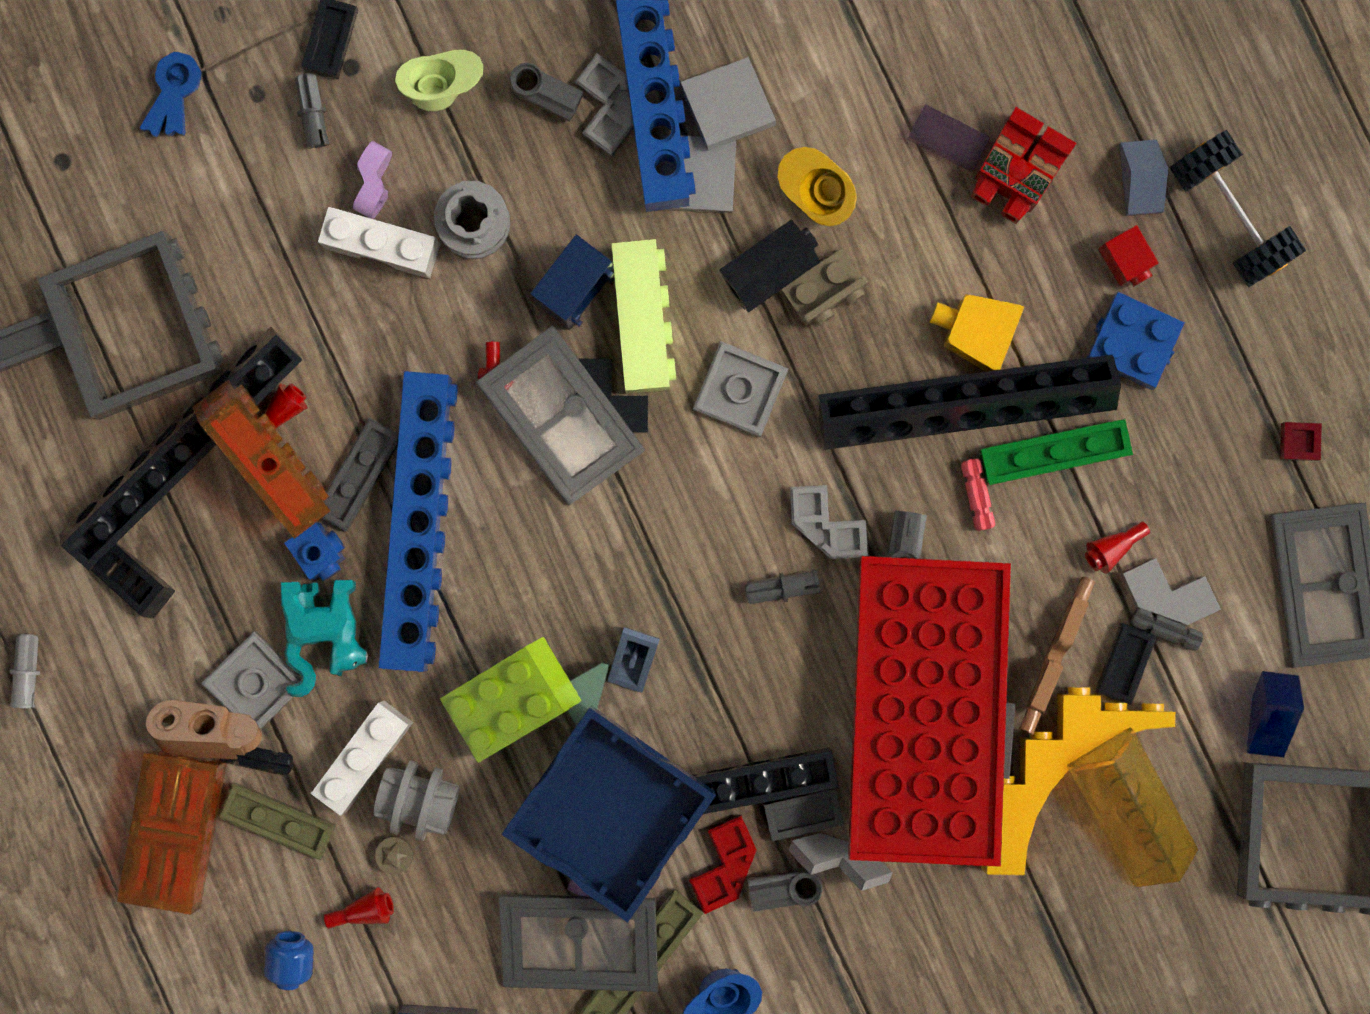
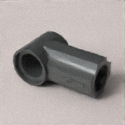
[510,63,584,122]
[887,510,927,559]
[748,867,822,912]

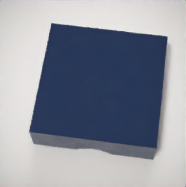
[501,705,716,923]

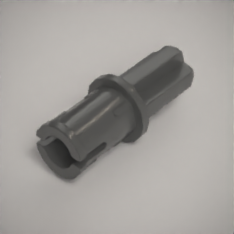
[295,73,330,149]
[745,570,820,604]

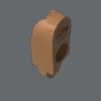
[146,700,262,759]

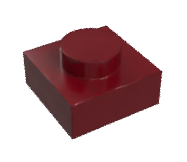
[1280,422,1322,461]

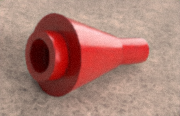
[256,383,308,439]
[1085,521,1150,574]
[324,887,394,929]

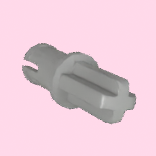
[9,634,40,708]

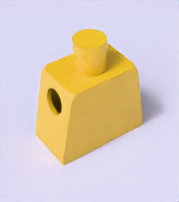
[930,294,1024,372]

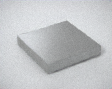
[680,57,776,151]
[661,135,736,213]
[693,341,788,437]
[201,631,301,730]

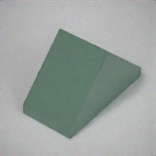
[568,662,610,726]

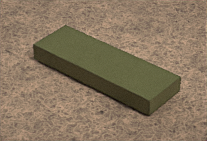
[217,782,336,860]

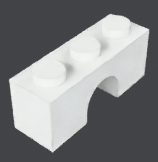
[318,207,440,279]
[311,701,414,816]

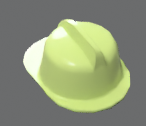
[395,49,484,112]

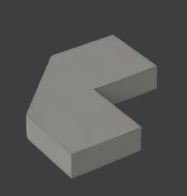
[575,53,634,157]
[790,485,868,559]
[1120,558,1221,625]
[788,833,893,891]

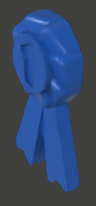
[140,52,202,138]

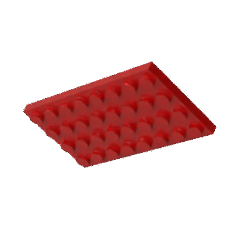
[848,556,1011,867]

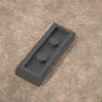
[314,418,399,532]

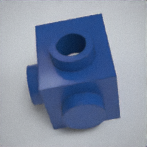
[284,522,346,581]

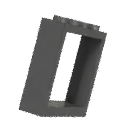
[38,231,224,420]
[1237,762,1370,915]

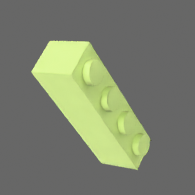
[612,239,676,394]

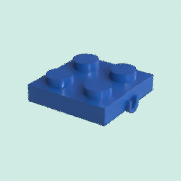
[1087,292,1185,390]

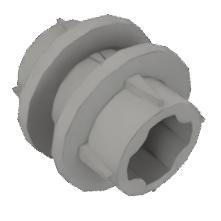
[434,181,510,259]
[373,761,460,842]

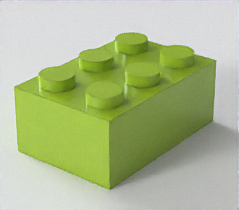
[440,637,582,763]

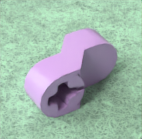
[353,141,392,219]

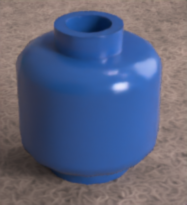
[264,931,314,990]

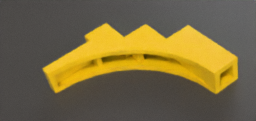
[982,687,1176,875]

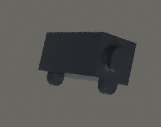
[719,219,820,313]

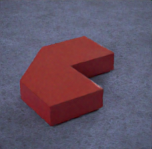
[689,815,757,914]

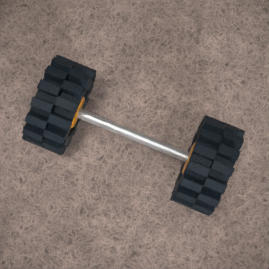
[1169,130,1306,288]

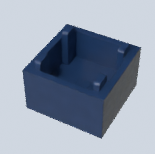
[530,234,615,330]

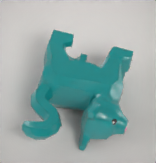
[281,580,368,697]

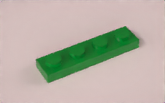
[979,419,1133,486]

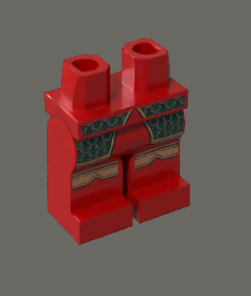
[971,107,1077,224]

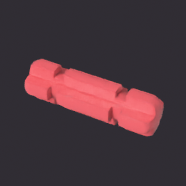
[961,458,995,531]

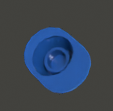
[682,968,762,1014]

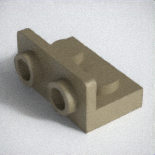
[781,248,868,327]

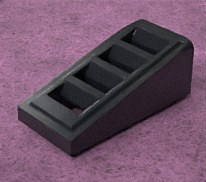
[91,543,175,619]

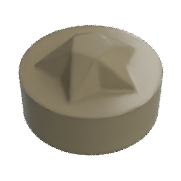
[375,836,414,875]

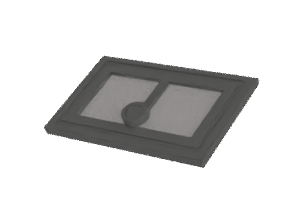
[475,325,645,506]
[1270,502,1370,668]
[499,894,658,992]

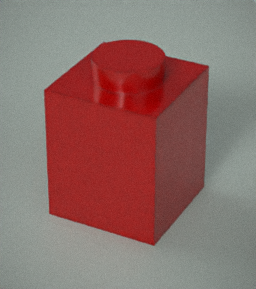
[1098,225,1159,287]

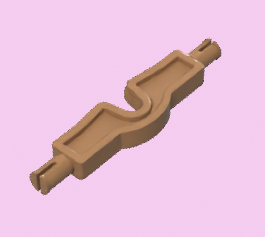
[1019,576,1096,735]

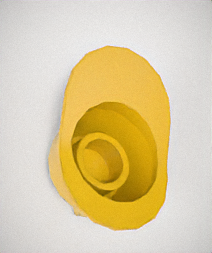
[777,147,857,226]

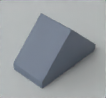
[1119,139,1168,216]
[607,627,660,693]

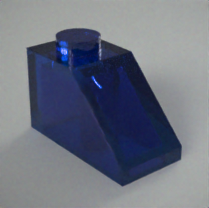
[1247,671,1304,758]

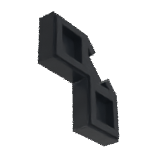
[575,358,648,433]

